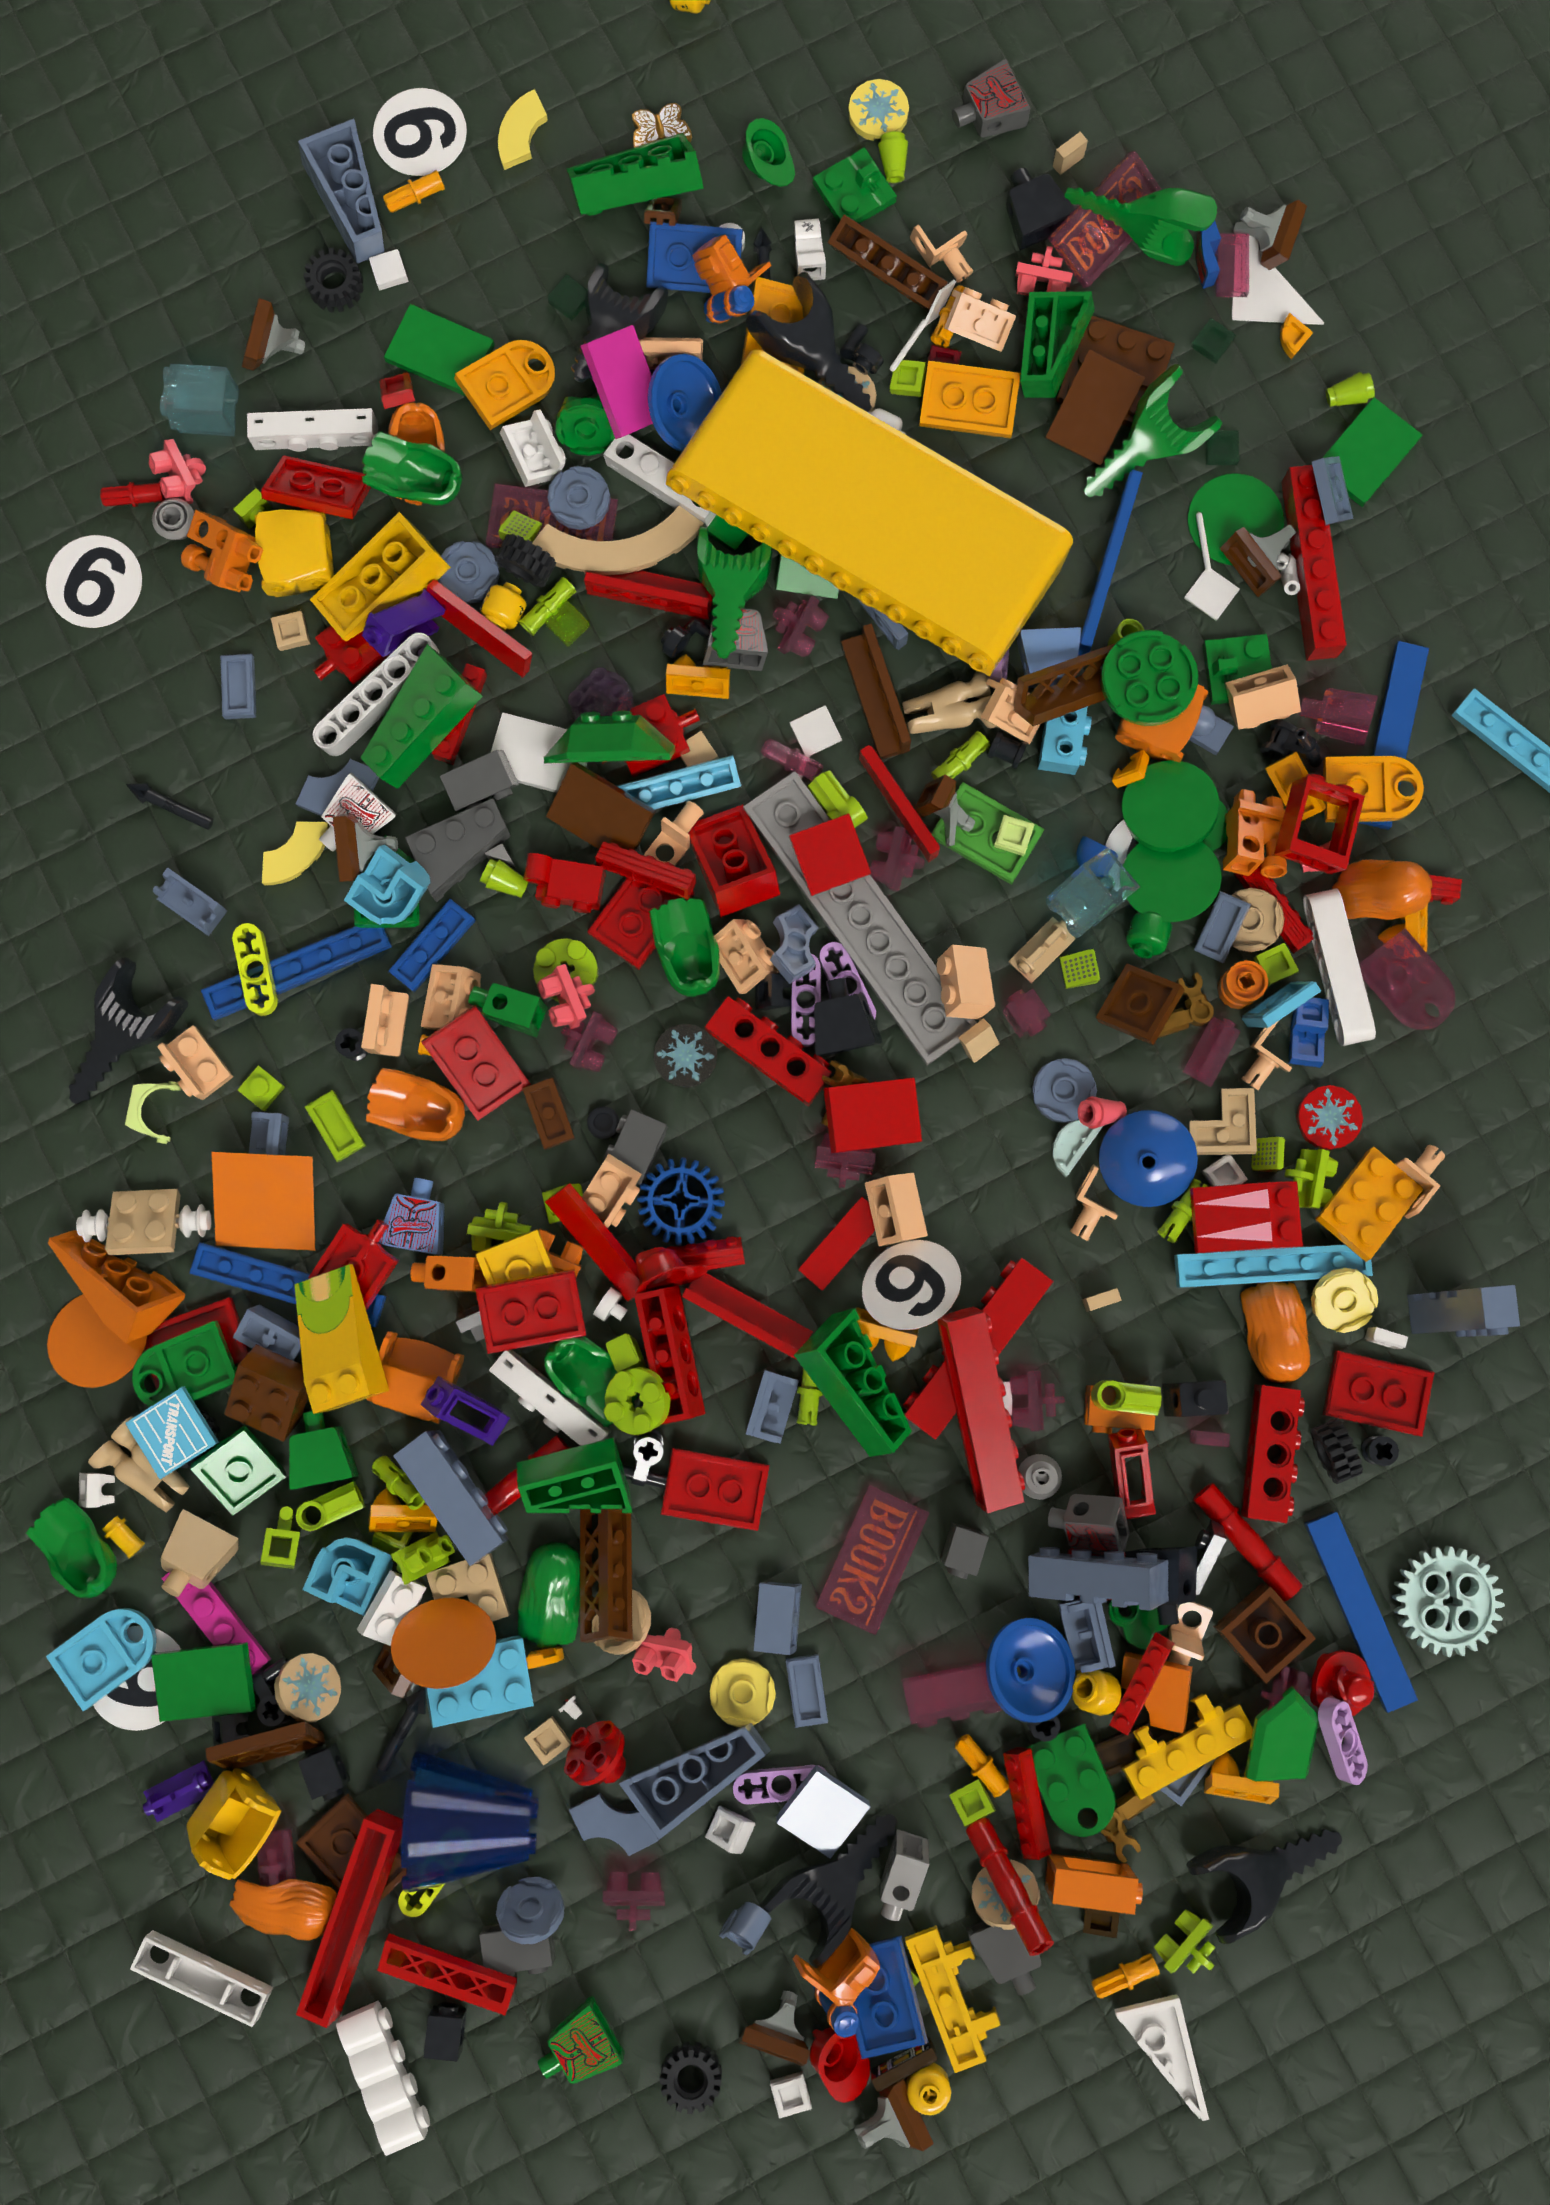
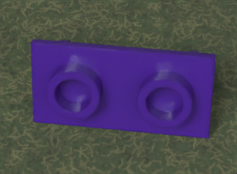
[143,1760,214,1822]

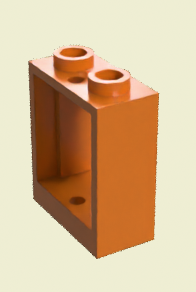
[1044,1853,1143,1915]

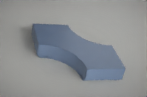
[296,759,379,816]
[770,904,818,984]
[569,1793,659,1856]

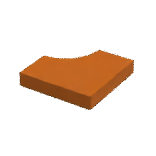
[1121,1652,1192,1734]

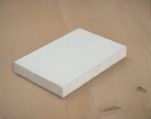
[491,712,588,793]

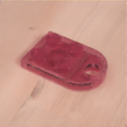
[1359,928,1456,1030]

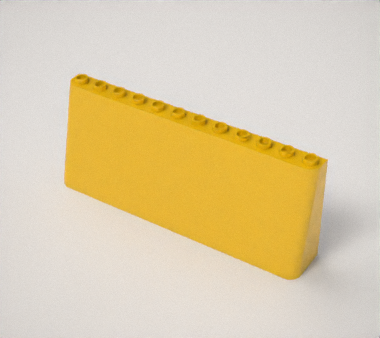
[666,350,1073,677]

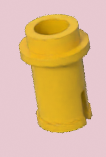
[102,1516,145,1559]

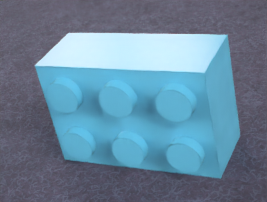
[425,1635,534,1728]

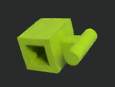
[260,1506,300,1569]

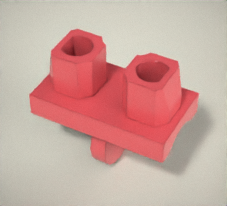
[1015,246,1073,296]
[148,439,206,504]
[537,964,595,1030]
[632,1628,697,1682]

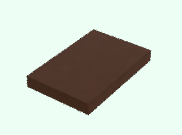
[1045,349,1145,466]
[546,762,656,851]
[205,1721,325,1771]
[296,1793,415,1901]

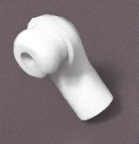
[1277,553,1300,595]

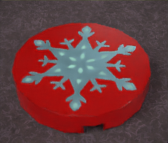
[1296,1085,1363,1150]

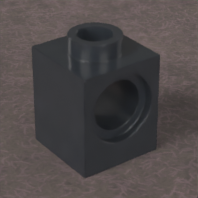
[298,1743,350,1801]
[423,2002,467,2062]

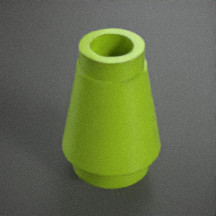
[878,131,908,183]
[1325,372,1375,407]
[480,859,529,898]

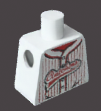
[319,773,396,852]

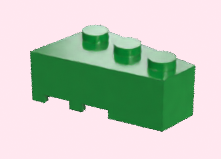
[1020,291,1095,398]
[516,1437,633,1513]

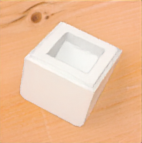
[705,1806,755,1854]

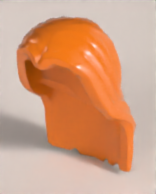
[388,402,445,505]
[1332,859,1432,920]
[366,1068,465,1141]
[1240,1282,1311,1383]
[230,1879,337,1941]

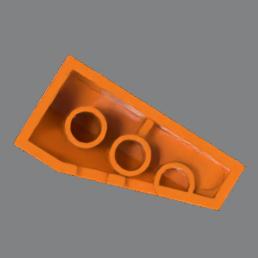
[48,1230,186,1343]

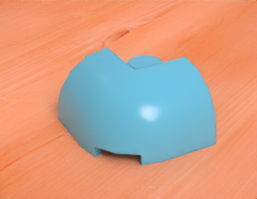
[344,844,430,925]
[303,1537,393,1616]

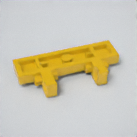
[1122,1694,1253,1800]
[905,1925,1001,2073]

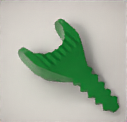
[1064,187,1217,266]
[1083,364,1222,497]
[697,526,773,658]

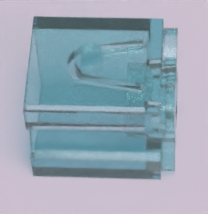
[160,364,239,436]
[1046,848,1140,938]

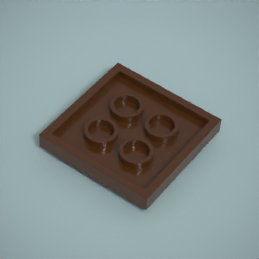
[1056,316,1175,428]

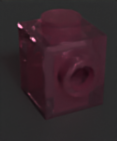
[1002,989,1051,1038]

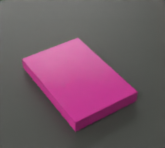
[581,325,653,439]

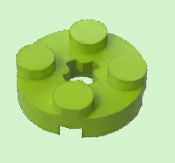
[533,938,598,1002]
[604,1367,670,1435]

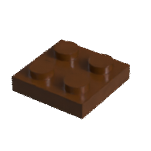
[1096,964,1185,1045]

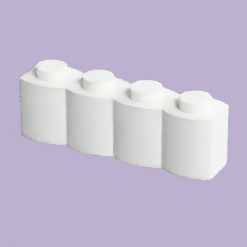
[336,2001,430,2156]

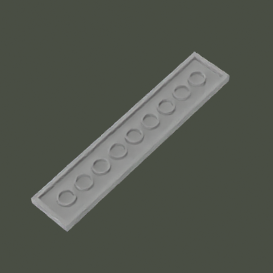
[743,771,977,1065]

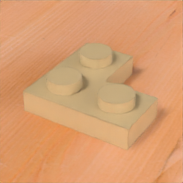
[1189,1088,1257,1155]
[426,1553,510,1622]

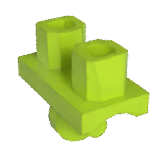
[1284,1149,1338,1208]
[467,1202,532,1252]
[391,1532,455,1585]
[1154,1909,1216,1974]

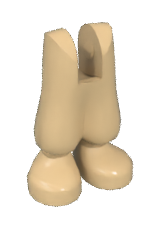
[902,671,997,734]
[88,1416,190,1512]

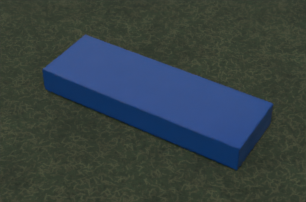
[389,899,476,993]

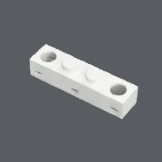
[247,408,378,452]
[603,434,716,527]
[489,1349,611,1446]
[130,1930,273,2027]

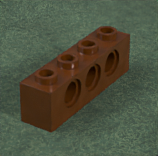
[827,214,949,312]

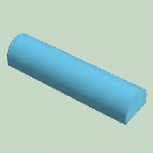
[616,755,741,810]

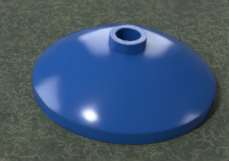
[648,354,722,452]
[1099,1110,1198,1207]
[986,1618,1075,1723]

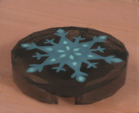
[653,1024,718,1088]

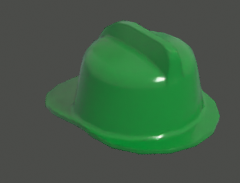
[742,118,795,187]

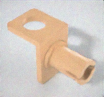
[910,225,974,283]
[644,801,704,866]
[1241,1021,1292,1091]
[1395,1145,1445,1219]
[1070,1164,1118,1241]
[1168,1602,1213,1666]

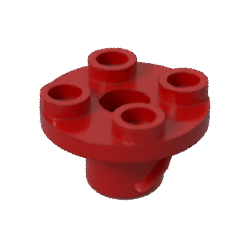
[1310,1650,1375,1716]
[564,1721,626,1786]

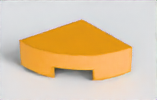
[1280,313,1313,359]
[1111,750,1150,788]
[526,1646,564,1669]

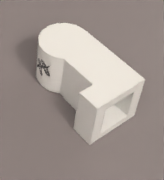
[794,218,826,280]

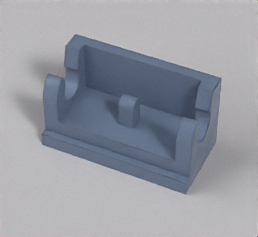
[153,867,227,936]
[249,1112,289,1155]
[233,1304,302,1363]
[746,1370,799,1444]
[754,1582,802,1655]
[1058,1598,1116,1673]

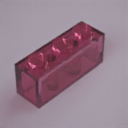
[901,1661,1003,1728]

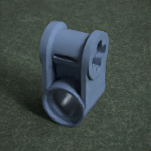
[718,1902,771,1956]

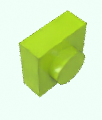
[890,360,927,397]
[233,488,272,529]
[1253,943,1299,986]
[238,1065,285,1111]
[949,1779,996,1827]

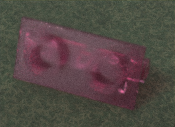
[1183,1016,1241,1087]

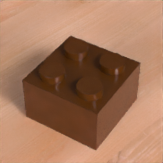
[224,1344,308,1442]
[1213,1583,1316,1684]

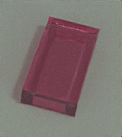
[1216,233,1249,297]

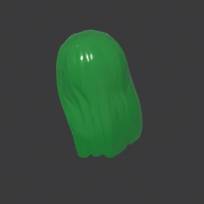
[362,431,462,506]
[649,898,720,997]
[544,1336,638,1427]
[26,1498,117,1598]
[518,1542,580,1648]

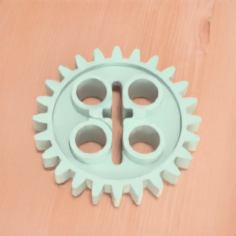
[1392,1546,1505,1657]

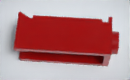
[1108,1428,1156,1519]

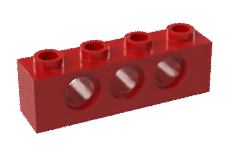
[705,996,832,1107]
[634,1285,706,1425]
[1241,1385,1305,1523]

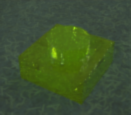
[545,601,590,647]

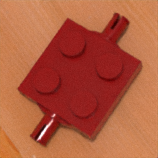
[313,625,390,685]
[602,694,700,777]
[308,1219,399,1311]

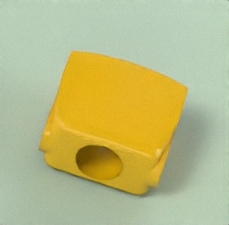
[255,509,334,598]
[186,1768,281,1880]

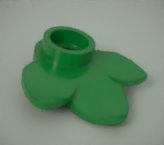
[1108,1600,1170,1650]

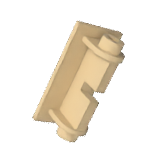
[1008,917,1076,984]

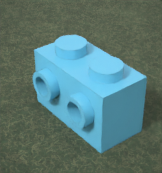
[1038,706,1092,775]

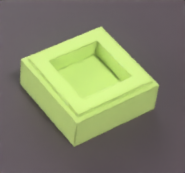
[994,815,1035,856]

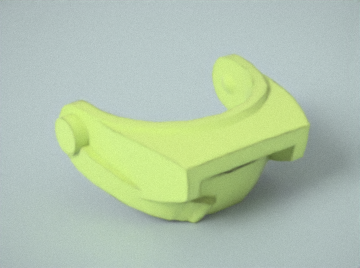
[125,1081,181,1144]

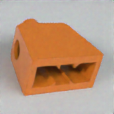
[411,1256,487,1292]

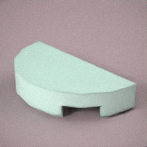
[1052,1120,1103,1178]

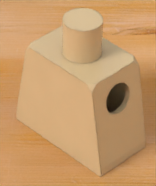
[161,1509,239,1597]

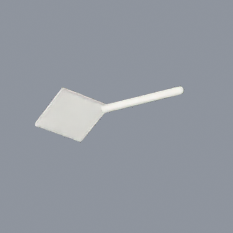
[890,280,956,372]
[1184,512,1240,621]
[789,705,842,779]

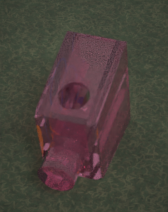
[1299,688,1378,746]

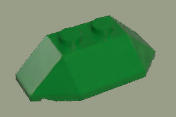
[544,711,675,764]

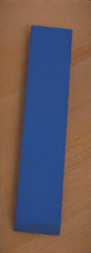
[1078,470,1143,655]
[1358,641,1429,830]
[201,926,392,1021]
[190,1242,387,1327]
[1304,1511,1418,1713]

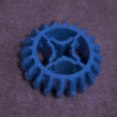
[637,1157,725,1245]

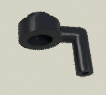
[840,323,884,375]
[661,617,710,659]

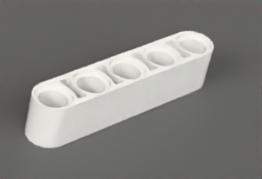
[313,633,440,756]
[1303,888,1376,1046]

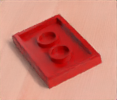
[261,455,371,520]
[587,878,695,970]
[421,1005,531,1121]
[824,1078,922,1153]
[475,1269,587,1354]
[144,1297,250,1390]
[1323,1351,1434,1437]
[660,1448,770,1531]

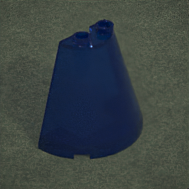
[401,1751,539,1892]

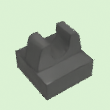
[456,1304,485,1342]

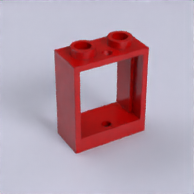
[1274,774,1365,874]

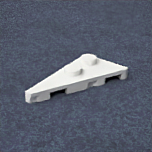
[1114,1994,1209,2121]

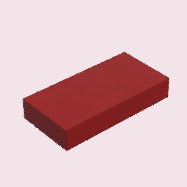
[379,372,415,409]

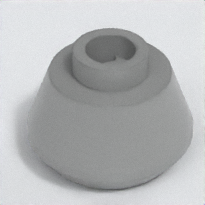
[152,498,194,540]
[1018,1454,1062,1500]

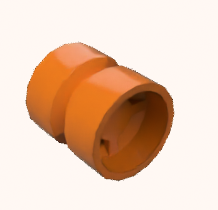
[1217,960,1268,1009]

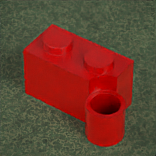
[523,853,606,913]

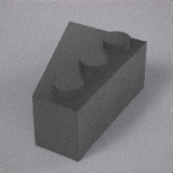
[405,799,511,902]

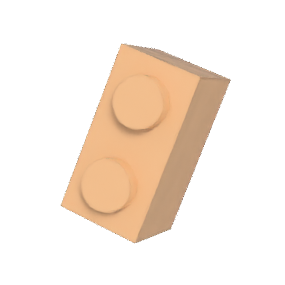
[1225,664,1301,730]
[937,944,995,1020]
[865,1173,928,1246]

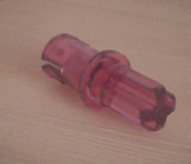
[761,739,823,781]

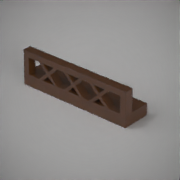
[841,623,911,760]
[1014,643,1116,726]
[580,1509,633,1643]

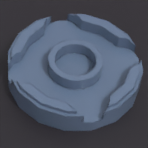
[547,466,611,530]
[438,541,500,604]
[1032,1058,1097,1123]
[496,1877,565,1944]

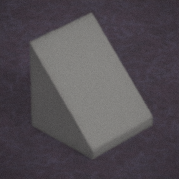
[485,844,515,867]

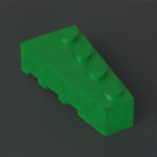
[566,133,704,216]
[361,644,483,789]
[794,1308,912,1457]

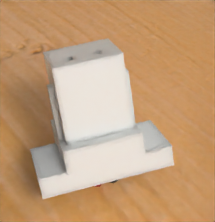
[559,1695,583,1720]

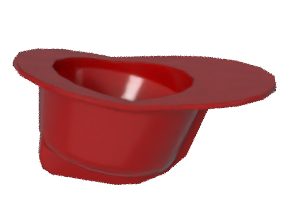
[635,1247,708,1293]
[809,2027,870,2103]

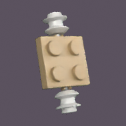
[76,1189,212,1255]

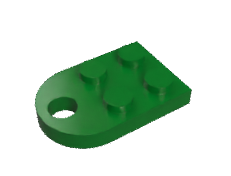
[132,1321,237,1407]
[1025,1723,1116,1837]

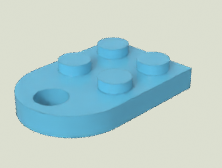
[46,1608,157,1711]

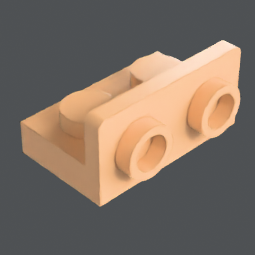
[944,287,1016,352]
[639,337,703,370]
[981,678,1040,744]
[714,919,779,994]
[421,964,481,1030]
[361,984,409,1057]
[157,1025,234,1100]
[582,1154,642,1229]

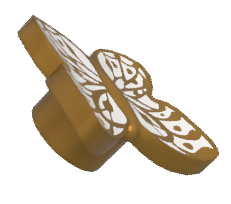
[632,103,692,147]

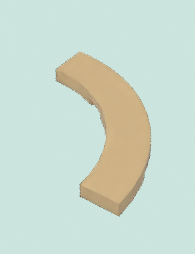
[532,506,704,575]

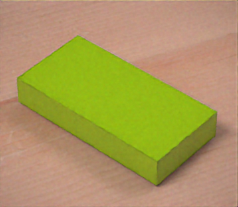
[305,1090,366,1162]

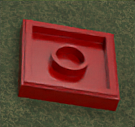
[788,813,871,896]

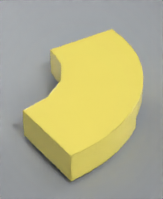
[498,89,548,170]
[262,822,330,886]

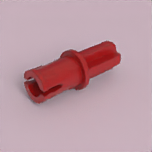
[100,482,166,507]

